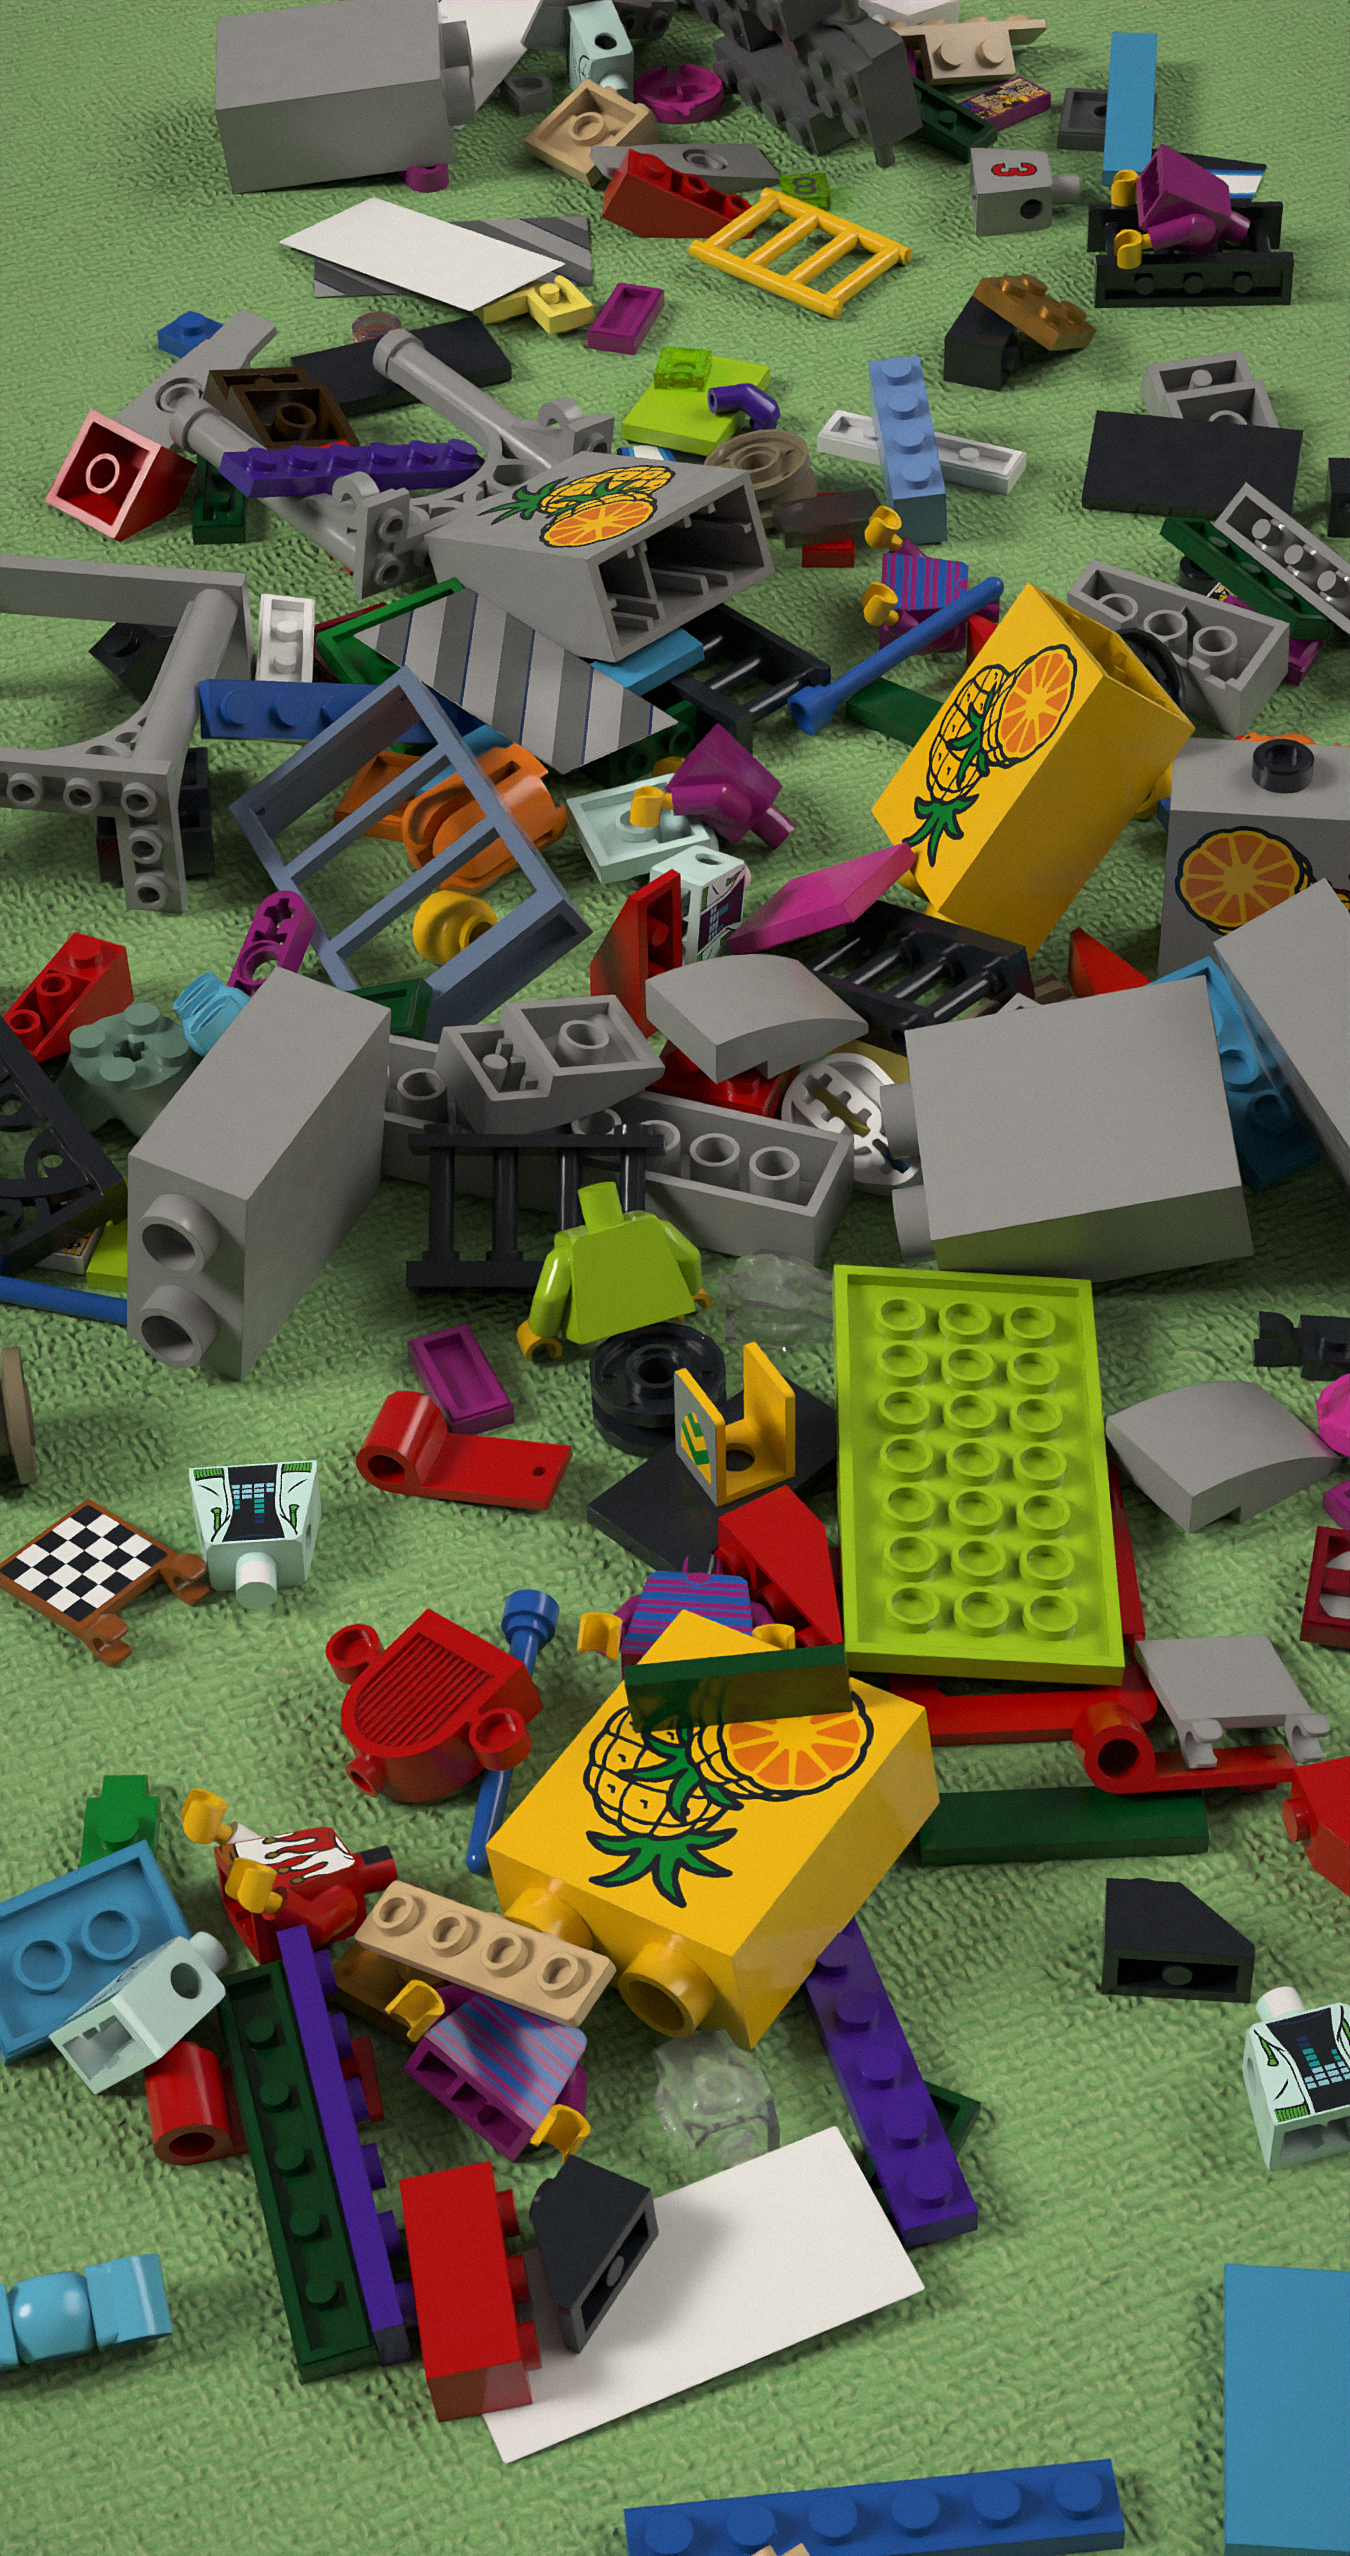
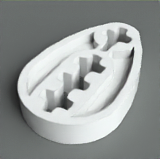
[781,1053,923,1196]

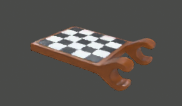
[0,1499,212,1667]

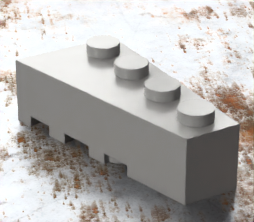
[1067,559,1290,738]

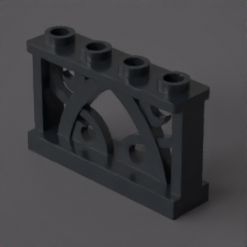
[0,1014,128,1278]

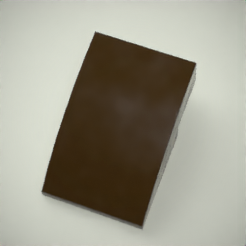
[203,366,361,450]

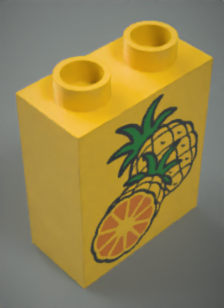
[871,582,1196,961]
[485,1609,940,2051]

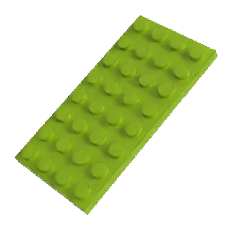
[832,1264,1125,1686]

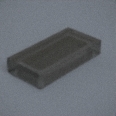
[771,488,882,549]

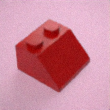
[45,409,197,542]

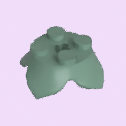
[55,1002,204,1139]

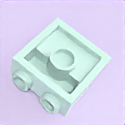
[566,773,719,885]

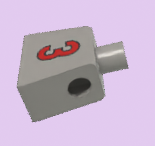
[969,148,1079,237]

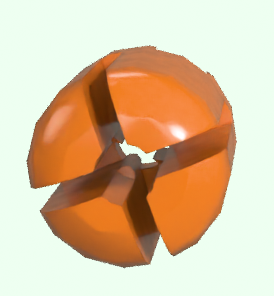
[401,743,568,896]

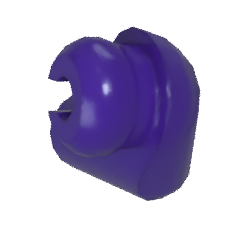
[707,383,781,431]

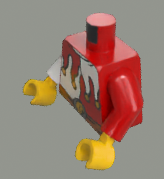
[180,1788,398,1965]

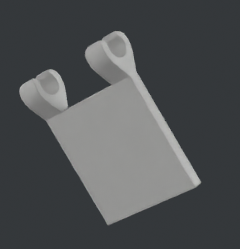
[1133,1634,1330,1769]

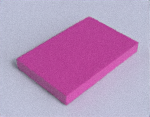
[725,842,917,955]

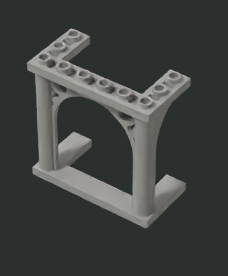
[0,554,256,914]

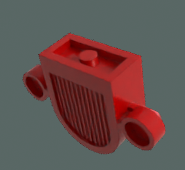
[325,1608,544,1802]

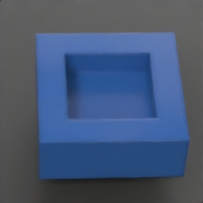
[157,311,223,358]

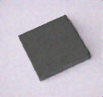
[1057,88,1158,152]

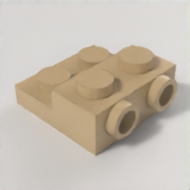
[523,78,660,188]

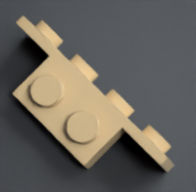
[884,14,1047,85]
[355,1880,616,2028]

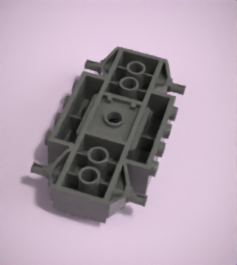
[680,0,923,168]

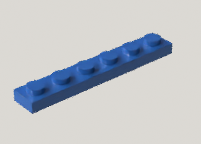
[199,679,486,746]
[624,2459,1125,2556]

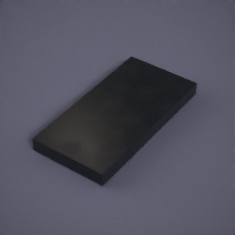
[290,316,512,418]
[1082,410,1303,521]
[586,1374,837,1572]

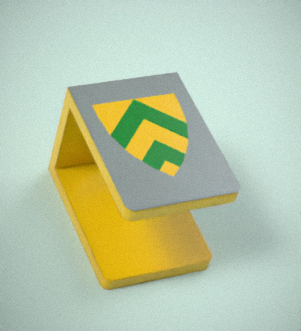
[674,1341,795,1507]

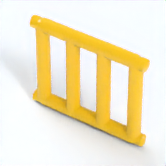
[688,187,913,319]

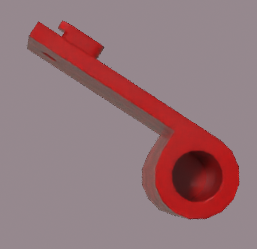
[356,1391,573,1511]
[1071,1701,1298,1794]
[143,2036,385,2166]

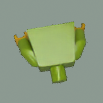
[516,1182,712,1361]

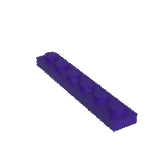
[218,439,485,498]
[799,1916,978,2248]
[277,1924,418,2367]

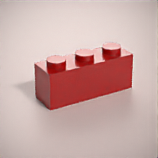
[399,2161,542,2423]

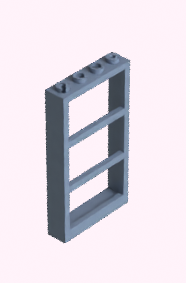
[229,665,593,1045]

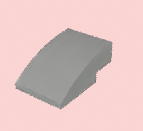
[1140,350,1279,428]
[645,954,868,1084]
[434,995,665,1134]
[1105,1381,1343,1534]

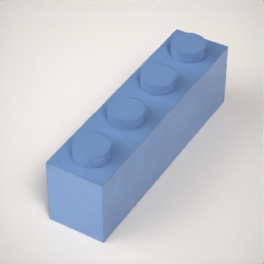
[868,356,947,545]

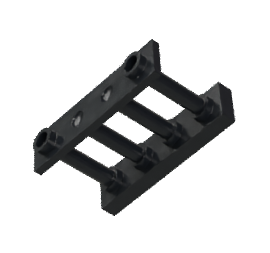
[1086,201,1294,308]
[584,603,831,756]
[764,899,1036,1058]
[406,1123,666,1294]

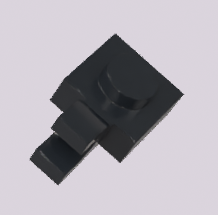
[1252,1311,1350,1381]

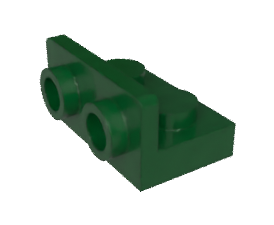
[577,700,696,790]

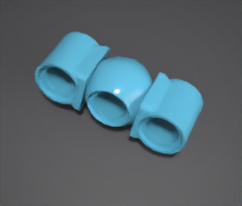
[173,971,251,1058]
[0,2253,173,2373]

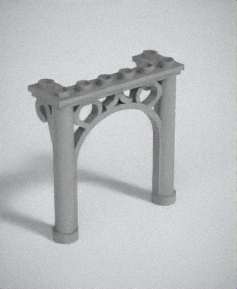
[169,328,615,600]

